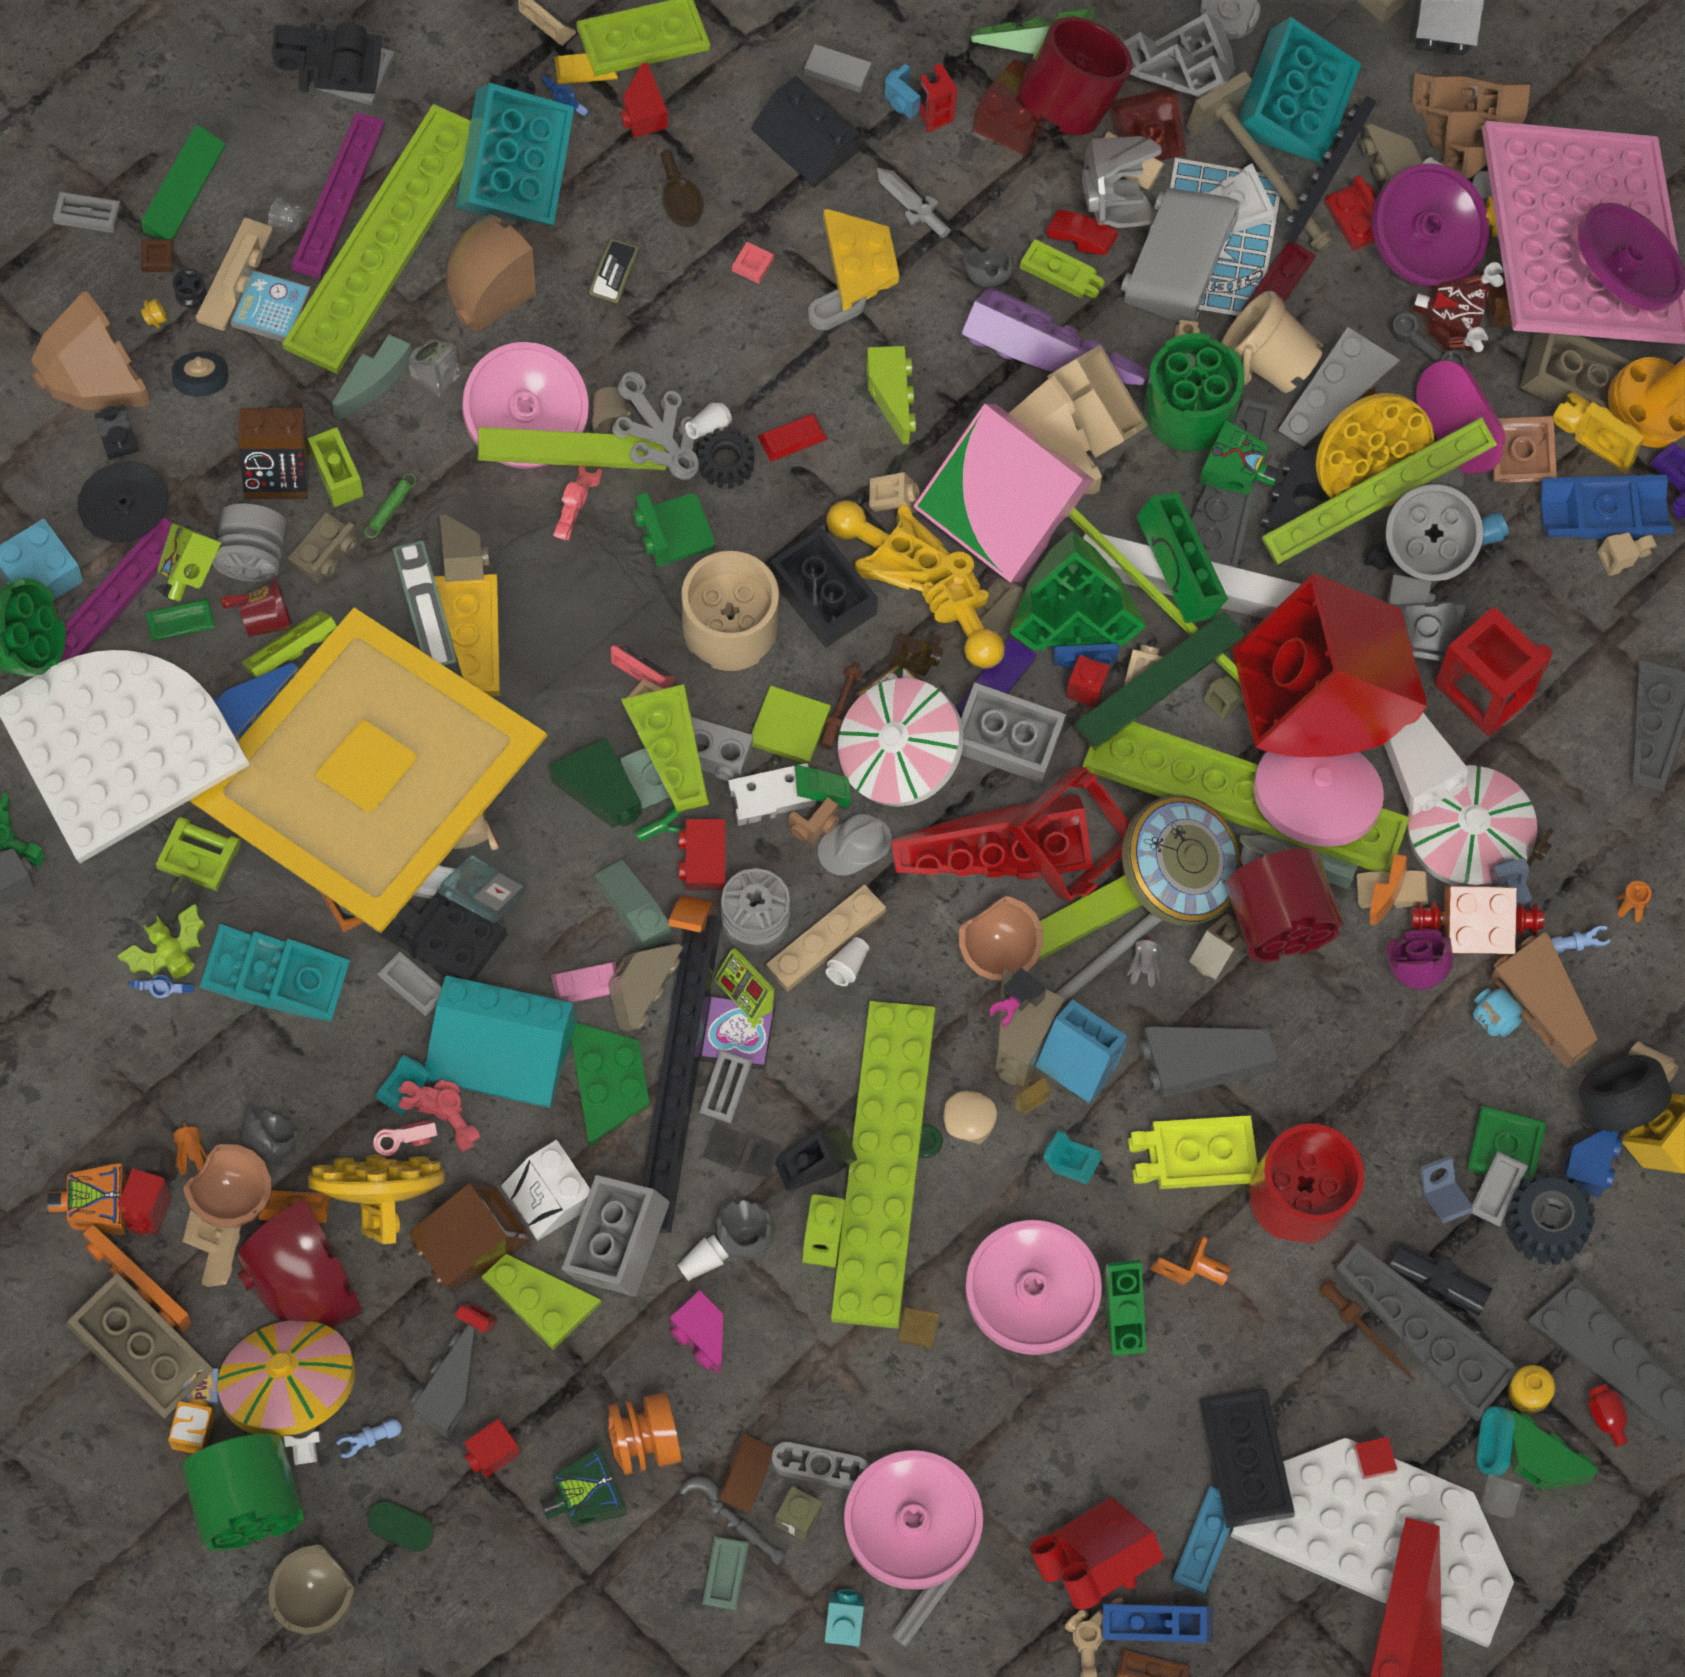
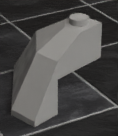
[1123,13,1235,98]

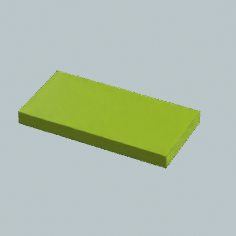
[576,0,710,77]

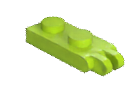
[1020,239,1105,298]

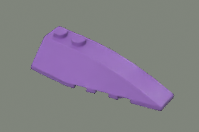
[962,287,1149,385]

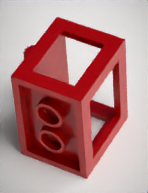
[1434,606,1553,737]

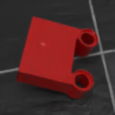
[1030,1497,1165,1610]

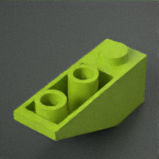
[866,346,916,444]

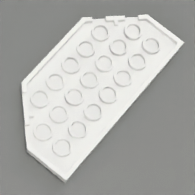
[1230,1438,1514,1648]

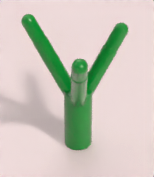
[635,804,686,843]

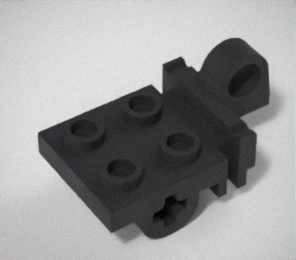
[272,22,382,94]
[377,889,508,981]

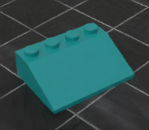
[1238,17,1361,164]
[456,83,574,226]
[425,976,578,1109]

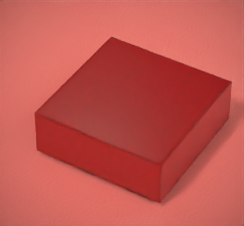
[455,1303,498,1333]
[1354,1437,1397,1480]

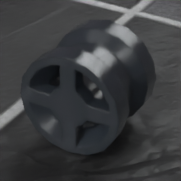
[173,269,206,308]

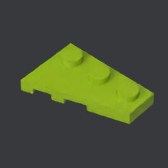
[482,1254,602,1350]

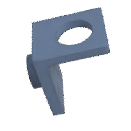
[1420,1156,1473,1223]

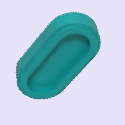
[1477,1406,1515,1476]

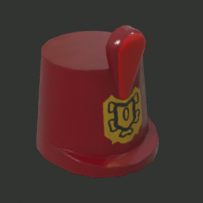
[221,576,292,637]

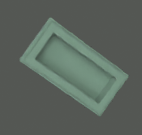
[702,1536,749,1610]

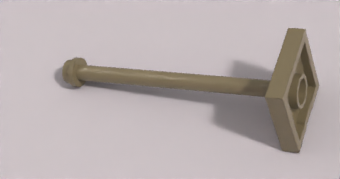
[1186,71,1334,252]

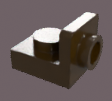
[890,632,943,676]

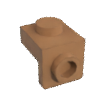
[788,797,839,845]

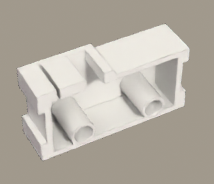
[728,763,816,826]

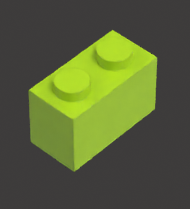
[308,427,363,508]

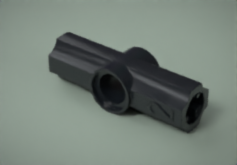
[1389,1242,1493,1316]

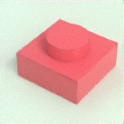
[732,242,774,284]

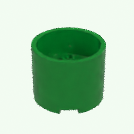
[1143,333,1245,452]
[181,1433,304,1551]

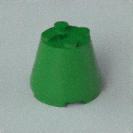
[0,578,66,677]

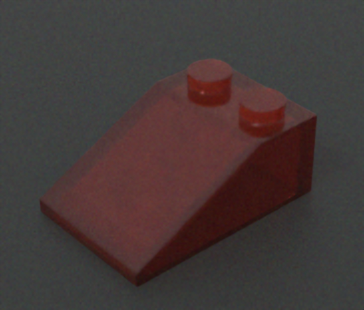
[973,59,1048,156]

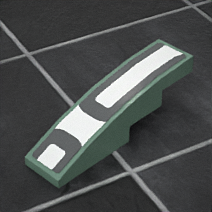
[392,540,457,666]

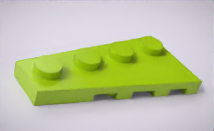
[621,684,709,812]

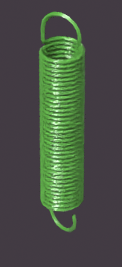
[364,473,416,538]

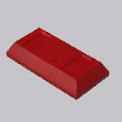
[757,413,828,463]

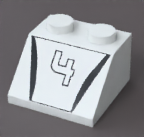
[501,1140,591,1241]

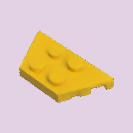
[823,209,899,311]

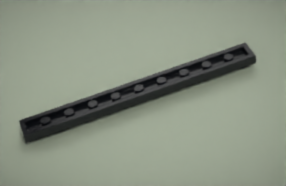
[642,916,722,1233]

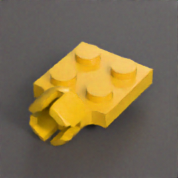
[1553,392,1644,474]

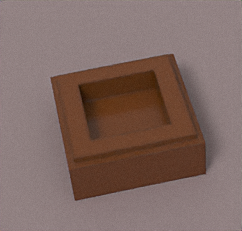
[141,239,174,272]

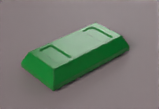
[145,599,215,642]
[795,765,851,808]

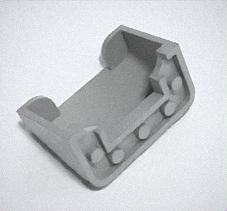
[1121,188,1240,323]

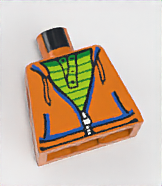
[47,1163,126,1235]

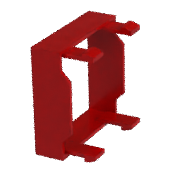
[1008,766,1129,901]

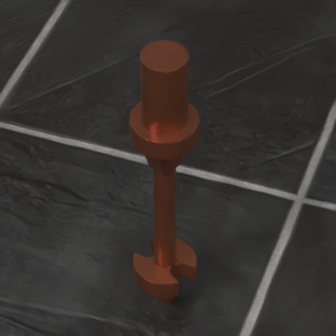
[820,661,862,750]

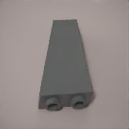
[1139,1027,1278,1100]

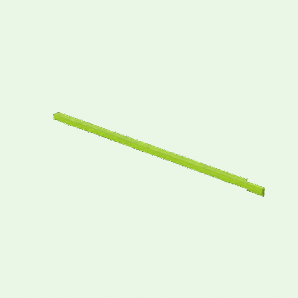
[1069,508,1240,684]

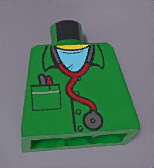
[1200,420,1280,495]

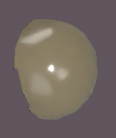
[268,1545,356,1635]

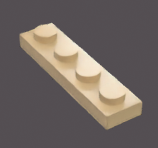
[766,884,886,992]

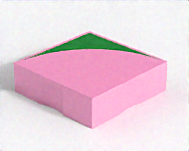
[913,403,1094,583]

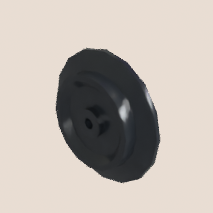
[77,462,168,542]

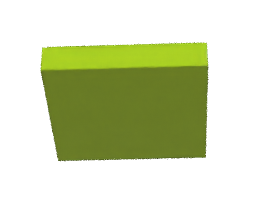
[751,685,831,765]

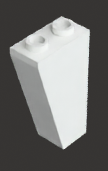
[1384,713,1468,815]

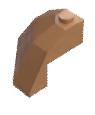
[1412,72,1530,178]
[31,290,150,410]

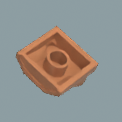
[1492,416,1557,483]

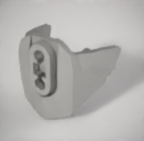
[1082,136,1161,228]

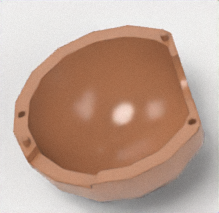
[959,896,1043,980]
[183,1144,271,1228]

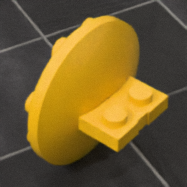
[1316,393,1434,510]
[308,1155,445,1244]

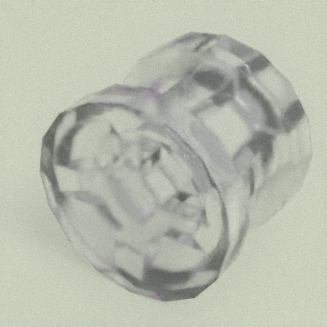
[268,197,303,234]

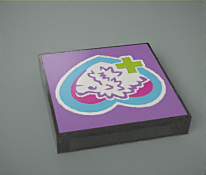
[700,995,775,1070]

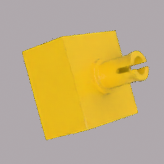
[1622,1094,1685,1174]

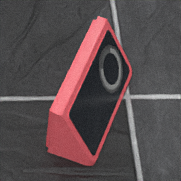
[610,644,676,689]

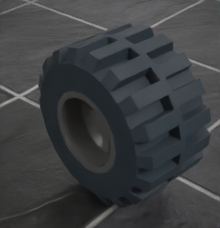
[1506,1172,1595,1265]

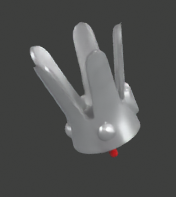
[1127,937,1161,988]

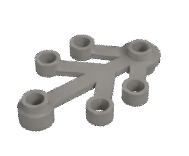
[612,372,699,480]

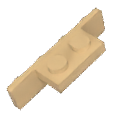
[196,218,273,331]
[183,1210,241,1287]

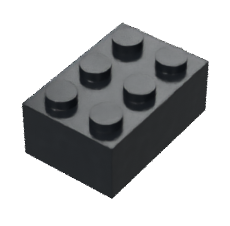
[770,528,878,648]

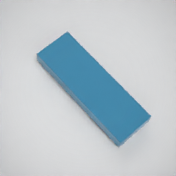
[1172,1486,1230,1595]

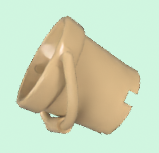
[1222,291,1323,393]

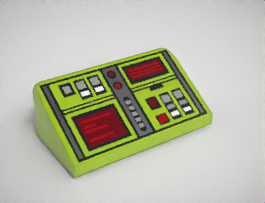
[715,948,774,1021]

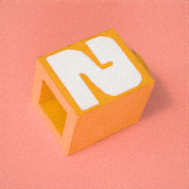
[168,1399,216,1454]

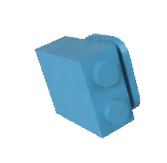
[1035,999,1128,1103]

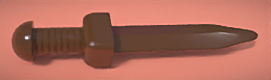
[1319,1281,1414,1380]

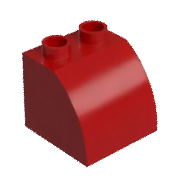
[1232,573,1427,757]

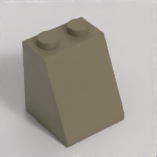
[995,969,1065,1087]

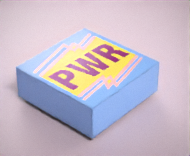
[183,1369,220,1405]

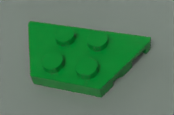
[571,1023,650,1146]

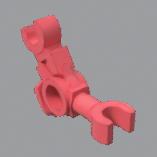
[554,466,602,540]
[398,1080,480,1152]

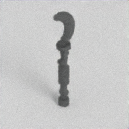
[679,1476,786,1565]

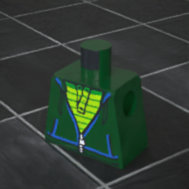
[539,1447,627,1527]

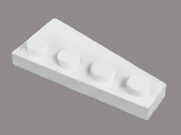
[1150,164,1276,234]

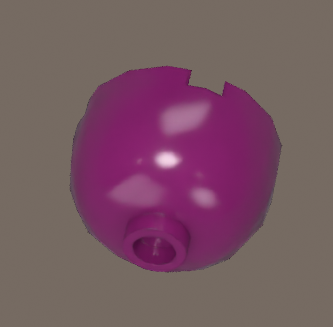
[1386,929,1453,991]

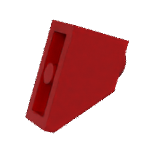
[619,62,668,138]

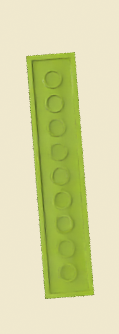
[282,104,471,375]
[1083,722,1410,873]
[831,1001,936,1329]

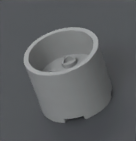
[1386,484,1483,581]

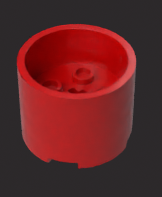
[1249,1124,1365,1244]

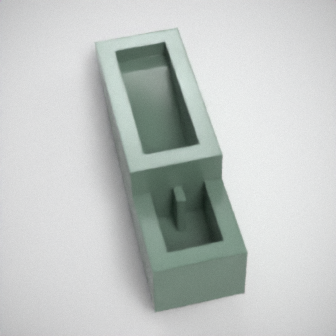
[332,334,413,420]

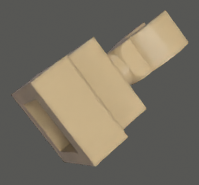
[1597,532,1657,576]

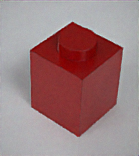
[1066,655,1110,708]
[464,1419,520,1478]

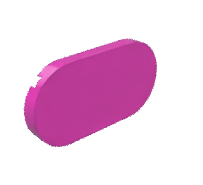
[1416,361,1505,474]

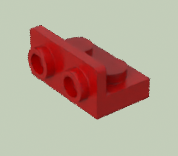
[1324,175,1376,251]

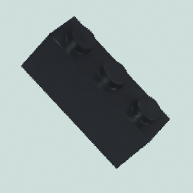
[751,75,859,188]

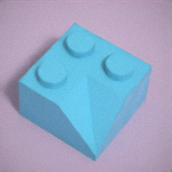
[0,518,83,600]

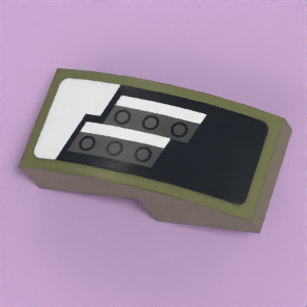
[589,238,641,305]

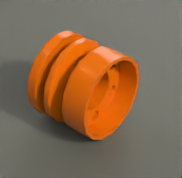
[607,1391,681,1476]

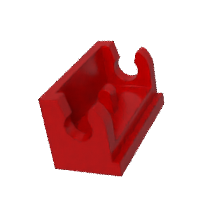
[919,63,957,133]

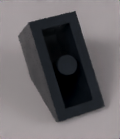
[775,1130,858,1191]

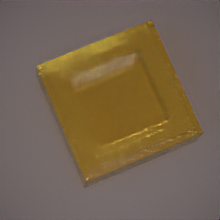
[1015,1078,1051,1115]
[898,1307,938,1349]

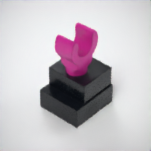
[990,967,1046,1028]

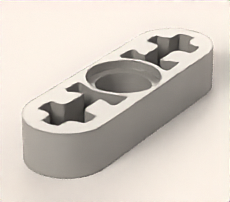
[772,1442,869,1490]

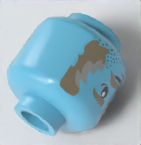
[1473,988,1522,1037]

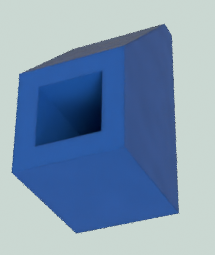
[1563,1130,1622,1198]

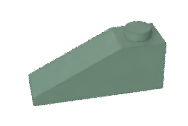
[594,859,672,951]

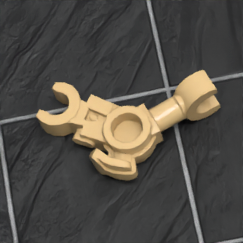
[1065,1597,1124,1677]

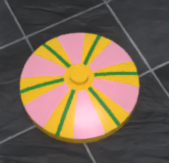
[217,1320,355,1437]

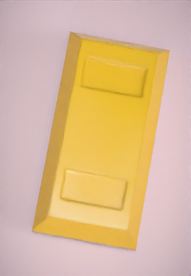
[554,53,618,85]

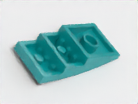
[199,924,350,1022]

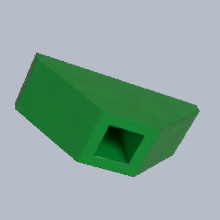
[1103,1259,1146,1356]
[1511,1410,1599,1491]

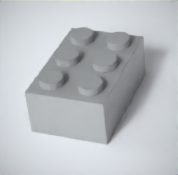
[961,682,1066,784]
[561,1175,670,1297]

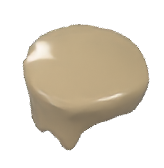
[943,1090,997,1145]

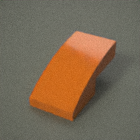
[1370,854,1407,925]
[668,894,715,932]

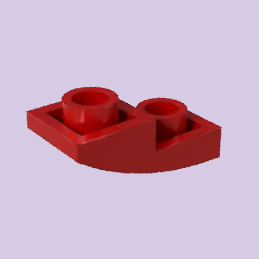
[1047,209,1118,255]

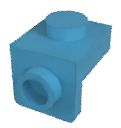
[885,64,920,119]

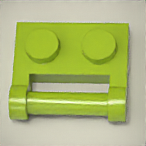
[156,816,241,891]

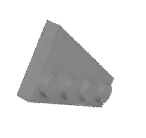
[1278,327,1401,449]

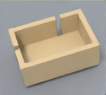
[1047,344,1148,458]

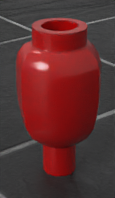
[1588,1384,1628,1447]

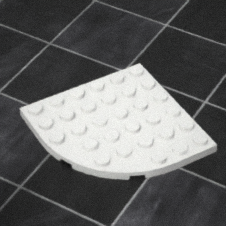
[0,650,250,863]

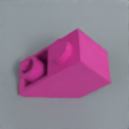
[670,1290,723,1374]

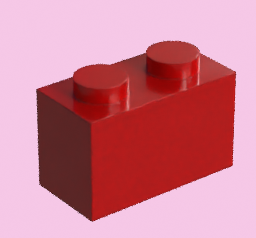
[679,819,725,890]
[117,1168,172,1236]

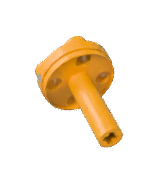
[1608,357,1685,448]

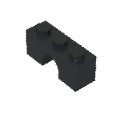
[1261,447,1323,535]

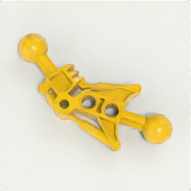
[826,500,1005,669]

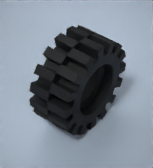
[698,427,755,489]

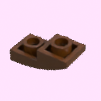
[716,1433,774,1514]

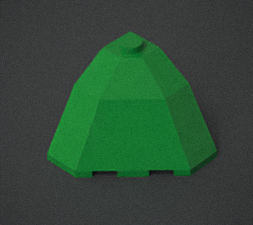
[1010,530,1146,651]

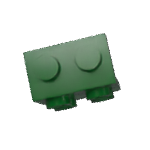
[632,493,715,567]

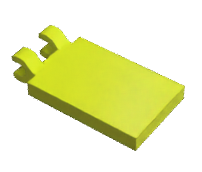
[1128,1115,1258,1189]

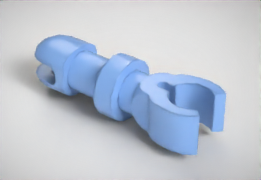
[1551,926,1611,954]
[334,1418,402,1458]

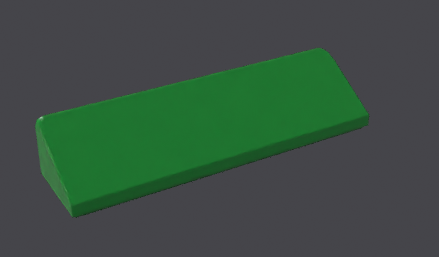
[141,125,226,239]

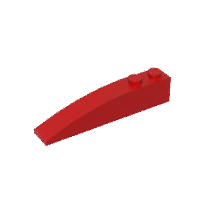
[891,794,1093,879]
[1368,1517,1442,1677]

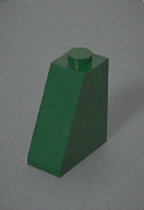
[548,738,642,828]

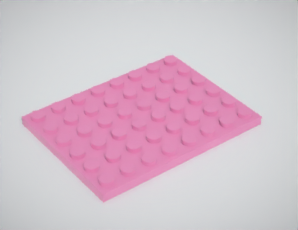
[1482,121,1685,344]

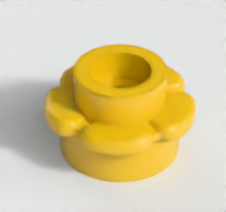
[141,298,168,328]

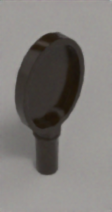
[660,150,704,227]

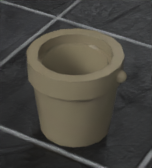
[591,387,632,434]

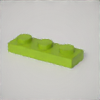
[241,610,337,678]

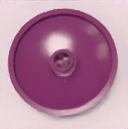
[1372,163,1489,288]
[1578,203,1685,311]

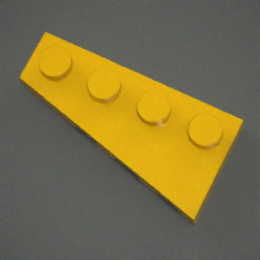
[434,574,500,696]

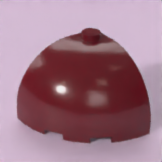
[237,1199,362,1327]

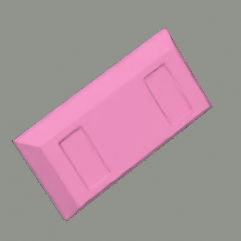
[551,961,617,1003]

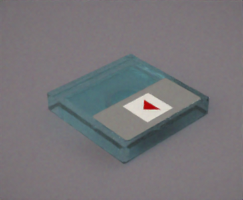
[438,855,527,923]

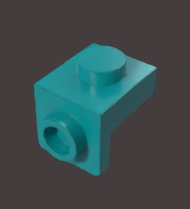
[375,1055,430,1116]
[1044,1130,1103,1184]
[825,1589,865,1646]

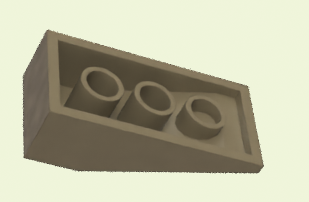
[1520,333,1632,410]
[65,1273,214,1419]

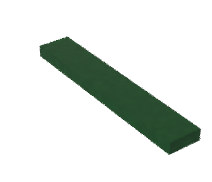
[1074,611,1245,751]

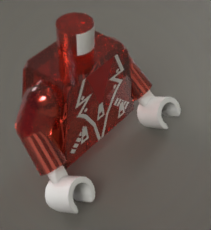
[1413,262,1504,352]

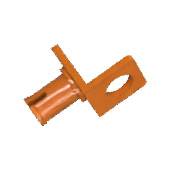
[1150,1236,1231,1286]

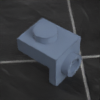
[1491,857,1532,907]

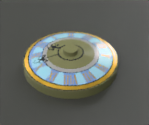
[1122,795,1242,926]

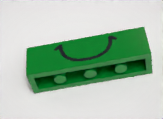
[1137,492,1228,623]

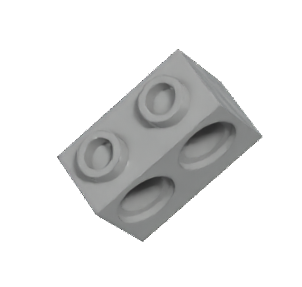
[692,717,753,781]

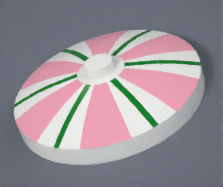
[838,678,963,807]
[1406,765,1537,886]

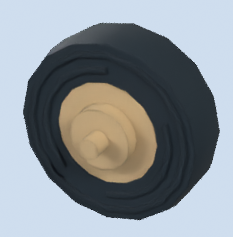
[172,351,229,397]

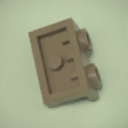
[287,512,358,584]

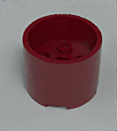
[1018,17,1133,135]
[1226,848,1344,963]

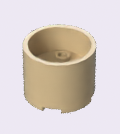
[682,551,779,671]

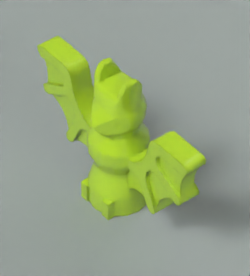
[118,904,206,979]

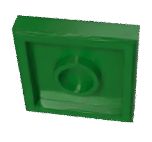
[1466,1105,1547,1184]

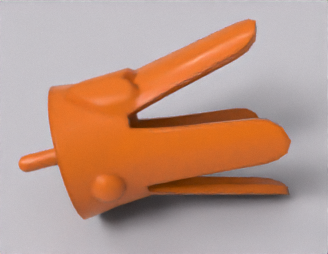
[1616,881,1652,922]
[173,1123,208,1175]

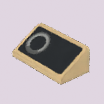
[518,0,576,45]

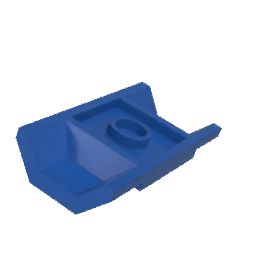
[1540,475,1674,539]

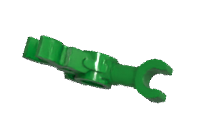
[0,792,46,867]

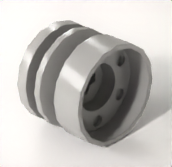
[212,503,287,582]
[721,868,790,953]

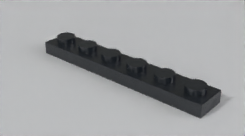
[1283,96,1377,244]

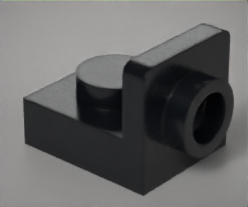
[94,405,139,460]

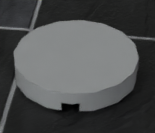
[1200,0,1260,40]

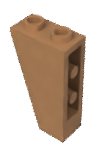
[1490,932,1598,1069]

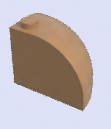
[446,214,536,334]

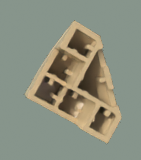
[1009,376,1102,494]

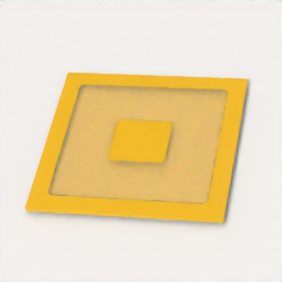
[189,607,548,933]

